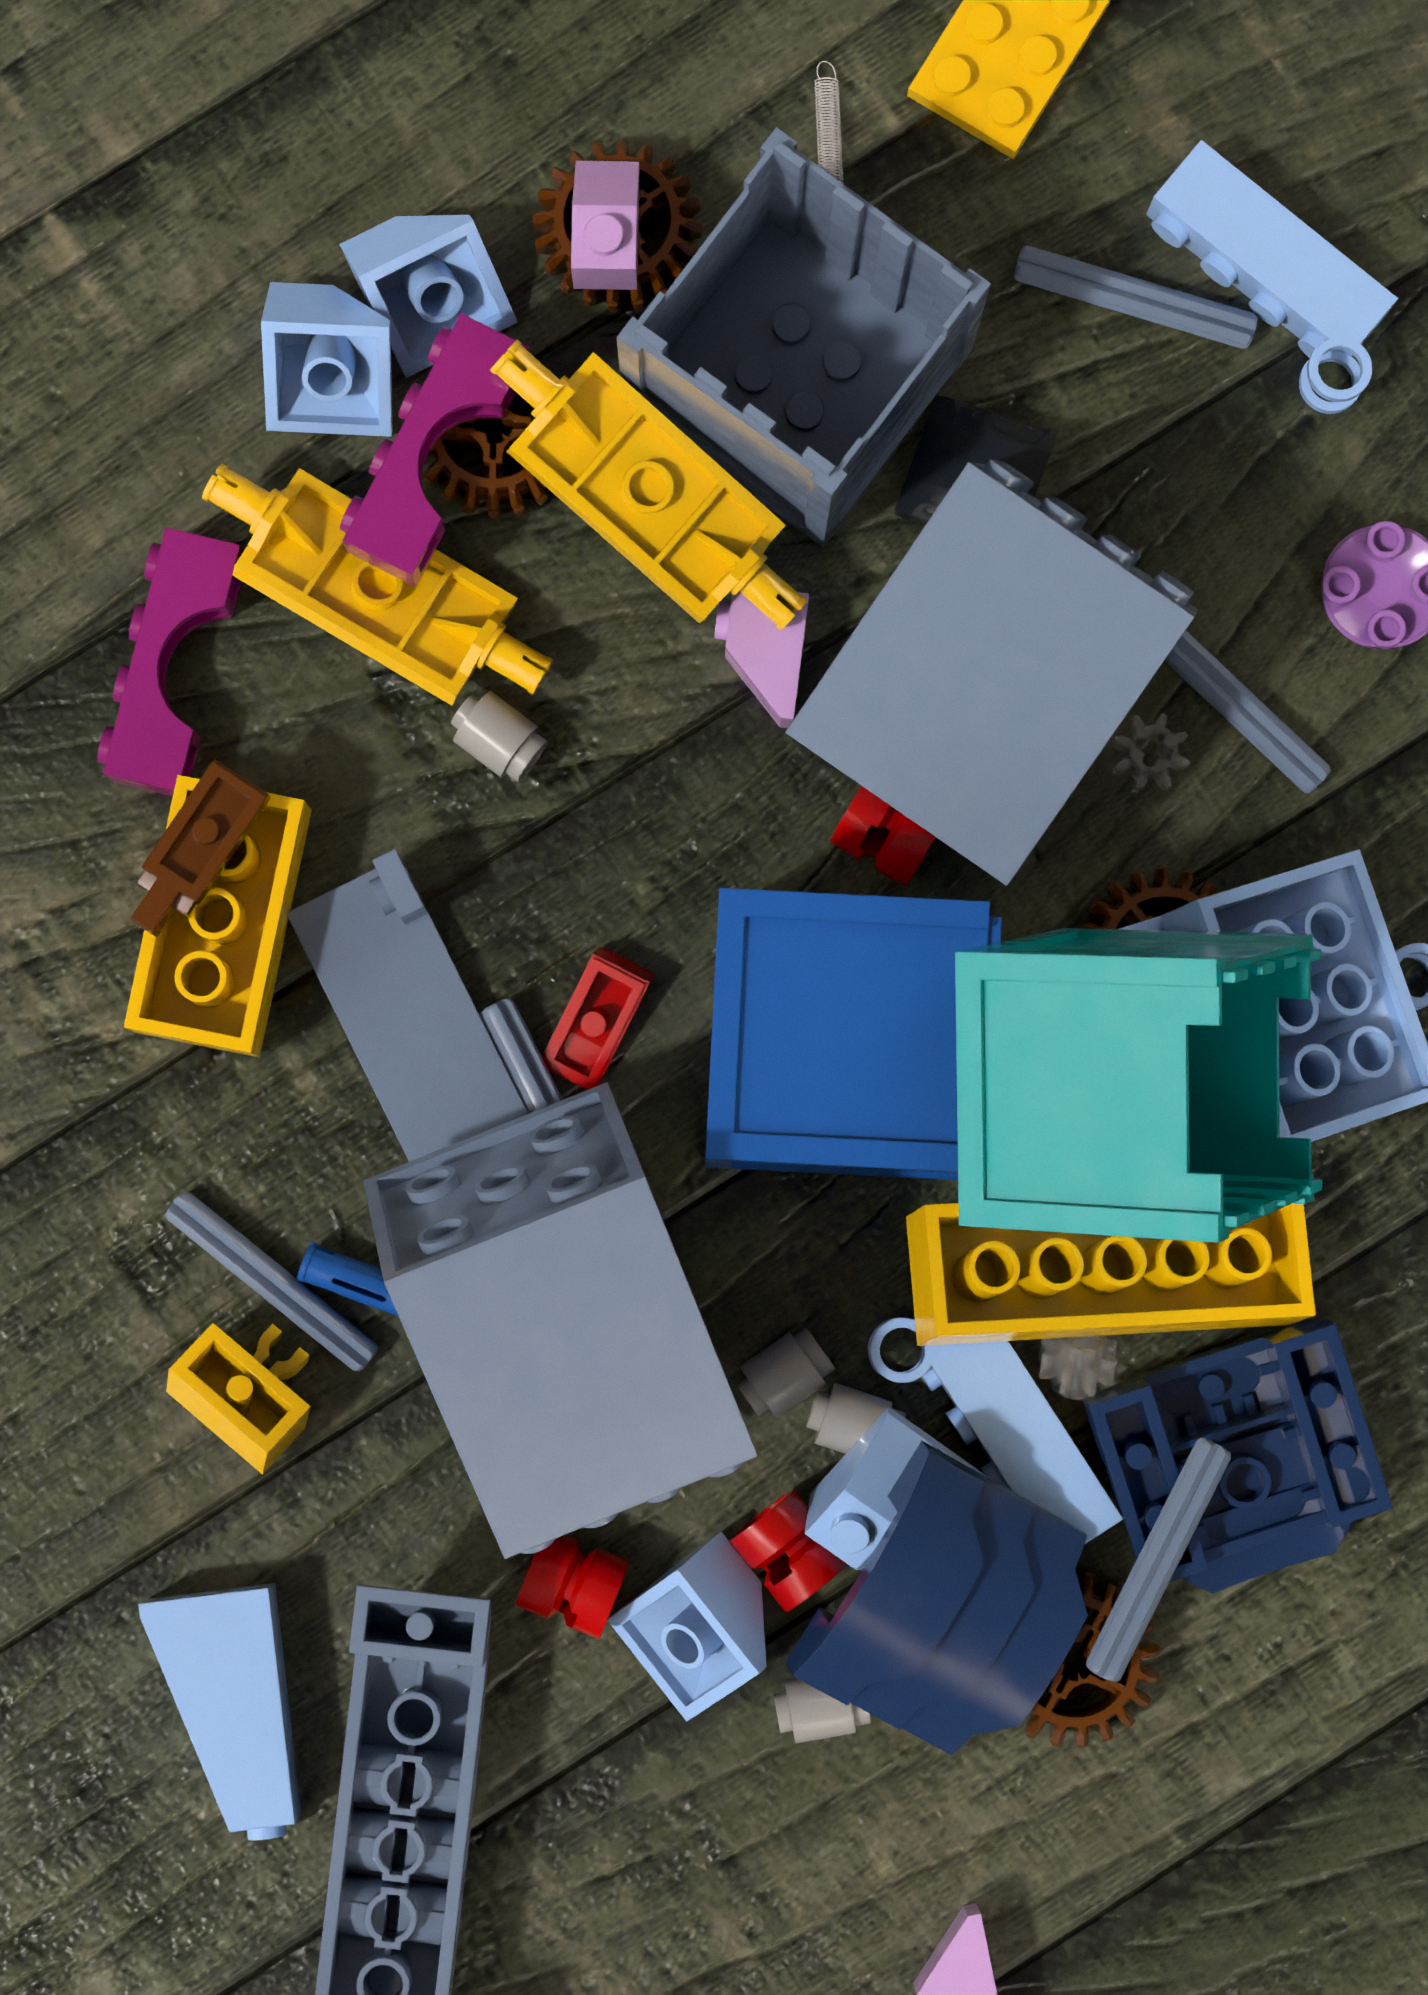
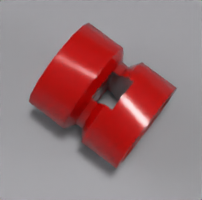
[829,786,936,888]
[729,1488,847,1612]
[515,1535,630,1639]

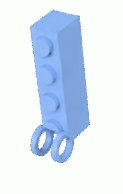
[1146,140,1398,414]
[867,1317,1123,1544]

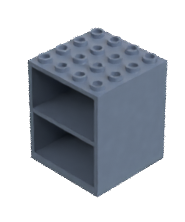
[785,459,1198,886]
[363,1082,757,1559]

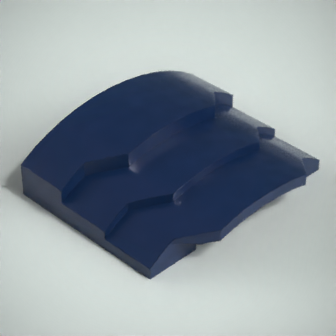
[1083,1319,1393,1594]
[786,1441,1088,1755]

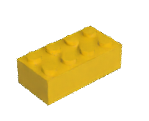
[124,775,312,1058]

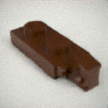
[130,759,271,937]

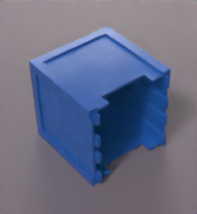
[705,888,1002,1180]

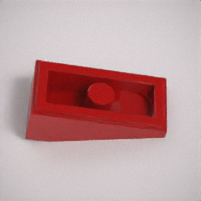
[542,947,656,1090]

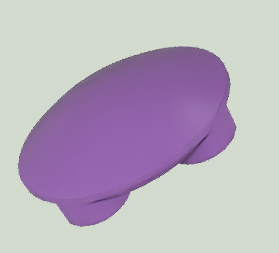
[1321,521,1428,650]

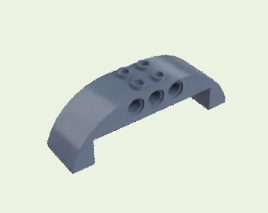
[315,1584,491,1995]

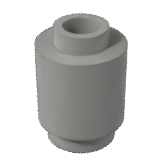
[451,691,548,782]
[737,1328,836,1419]
[806,1382,906,1454]
[773,1677,871,1744]

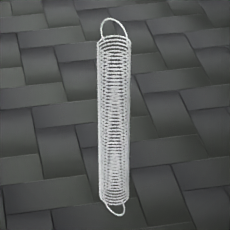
[814,61,843,183]

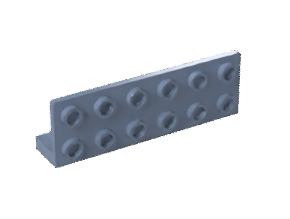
[288,849,528,1162]

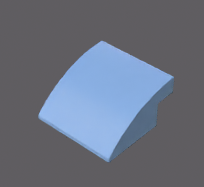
[1119,849,1428,1142]

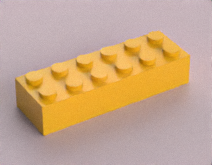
[906,1203,1316,1346]

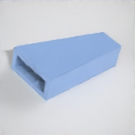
[138,1583,302,1840]

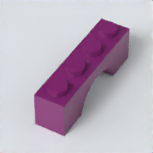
[340,313,531,587]
[97,527,244,797]

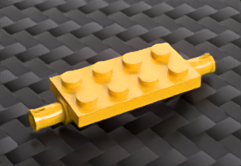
[490,339,808,631]
[202,463,554,706]

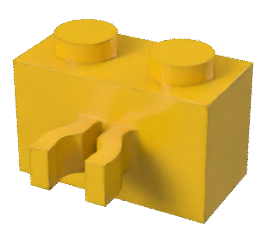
[166,1323,311,1475]

